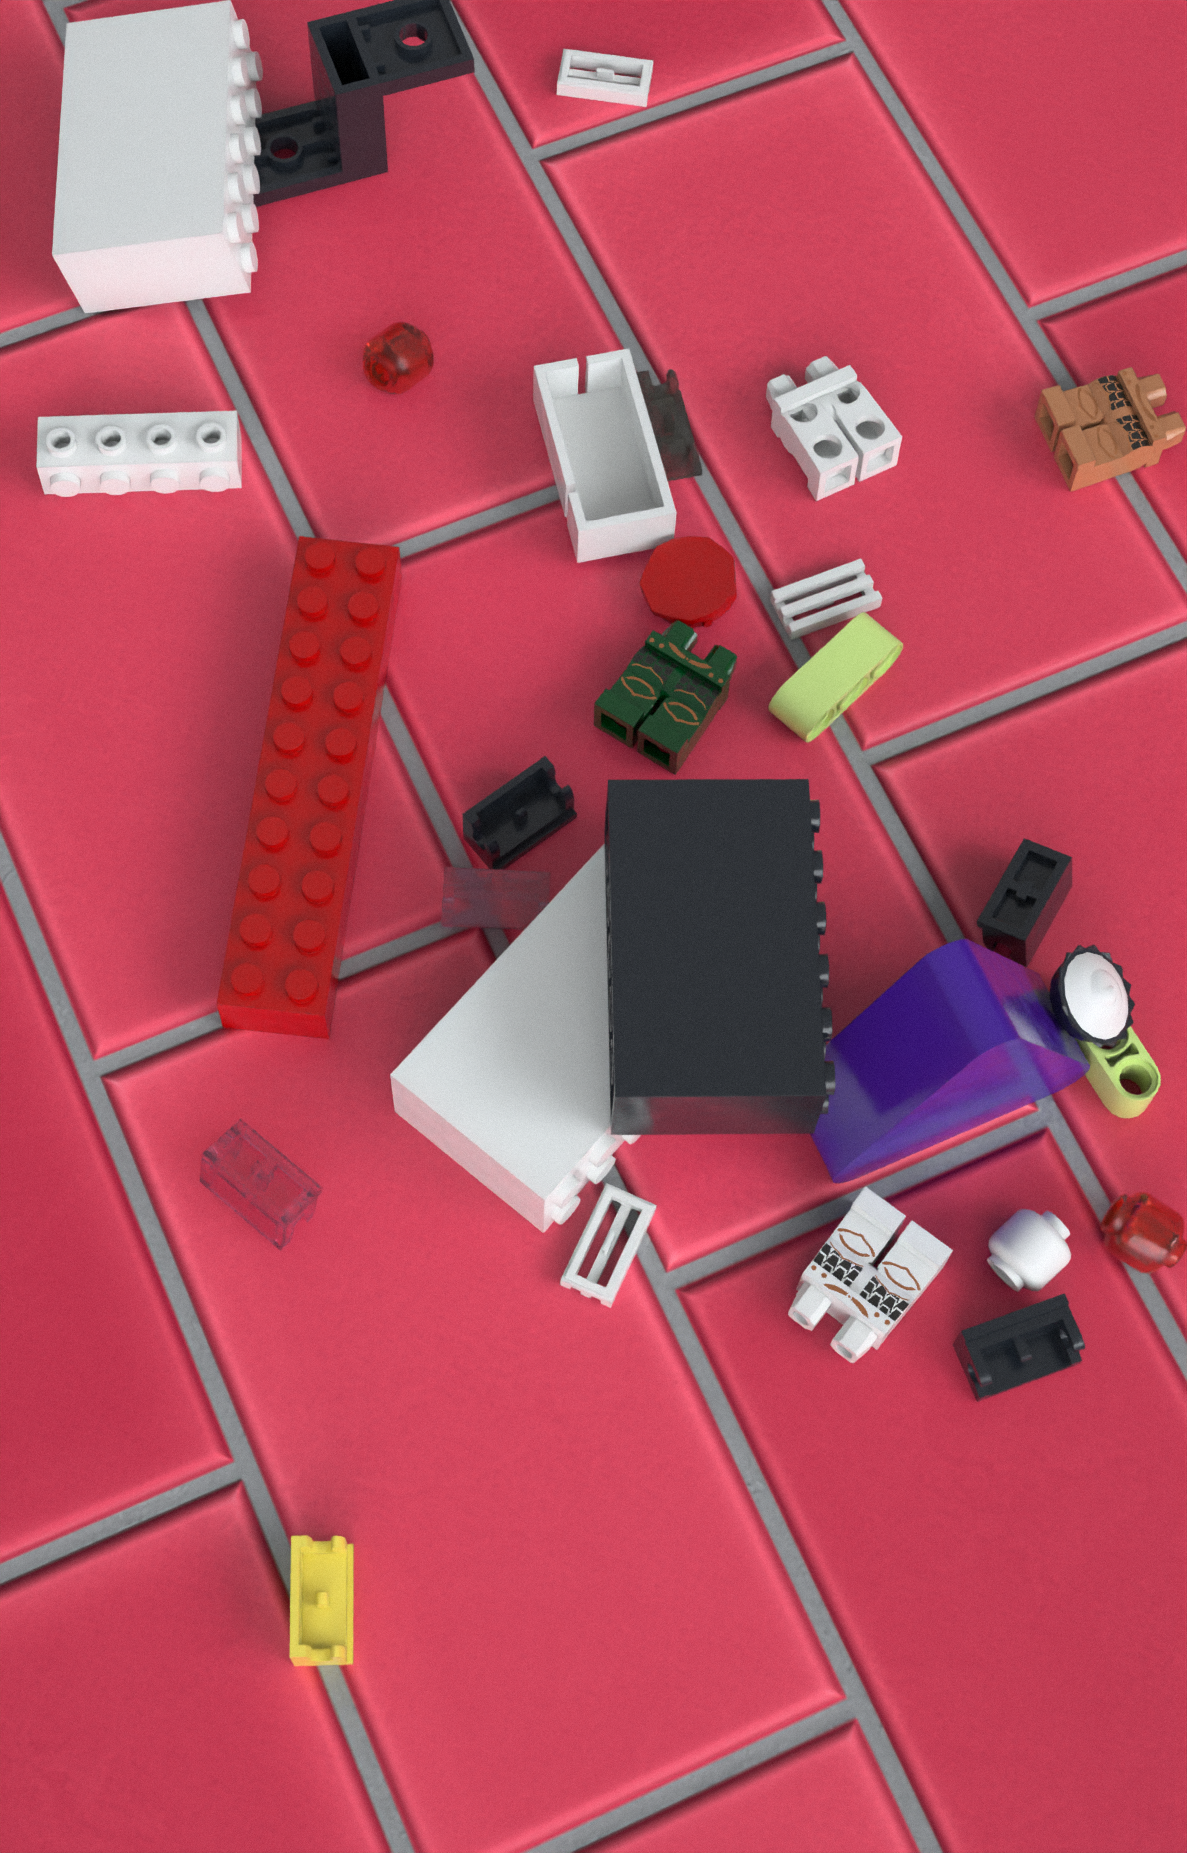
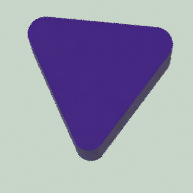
[810,939,1090,1183]

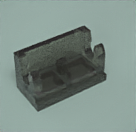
[636,369,702,481]

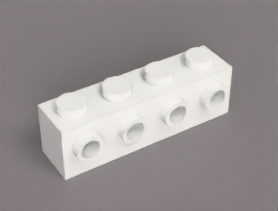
[36,411,242,497]

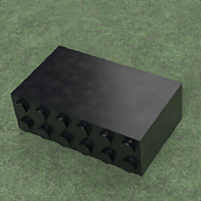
[604,779,835,1135]

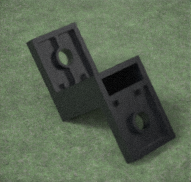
[253,0,475,207]

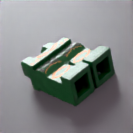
[594,620,737,775]

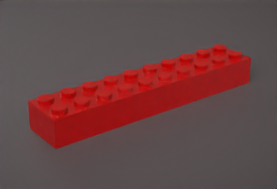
[216,536,402,1039]

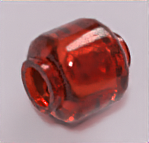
[363,322,434,394]
[1100,1192,1187,1274]

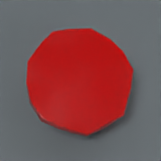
[639,536,737,628]

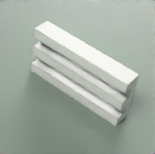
[557,49,653,107]
[770,559,883,640]
[560,1183,657,1308]

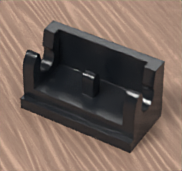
[462,756,577,876]
[977,838,1072,967]
[953,1293,1085,1402]

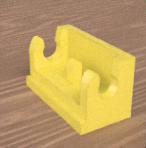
[289,1535,354,1666]

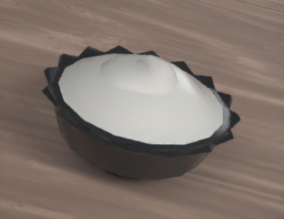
[1049,944,1135,1048]

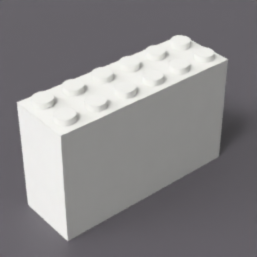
[52,0,263,313]
[390,844,641,1233]

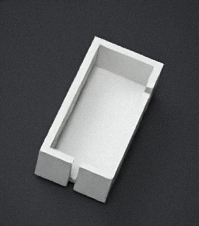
[533,349,677,563]

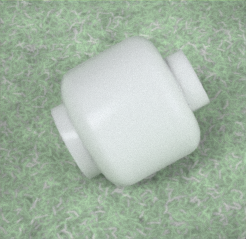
[987,1209,1071,1292]

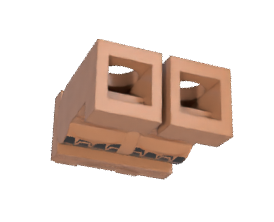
[1035,367,1186,492]

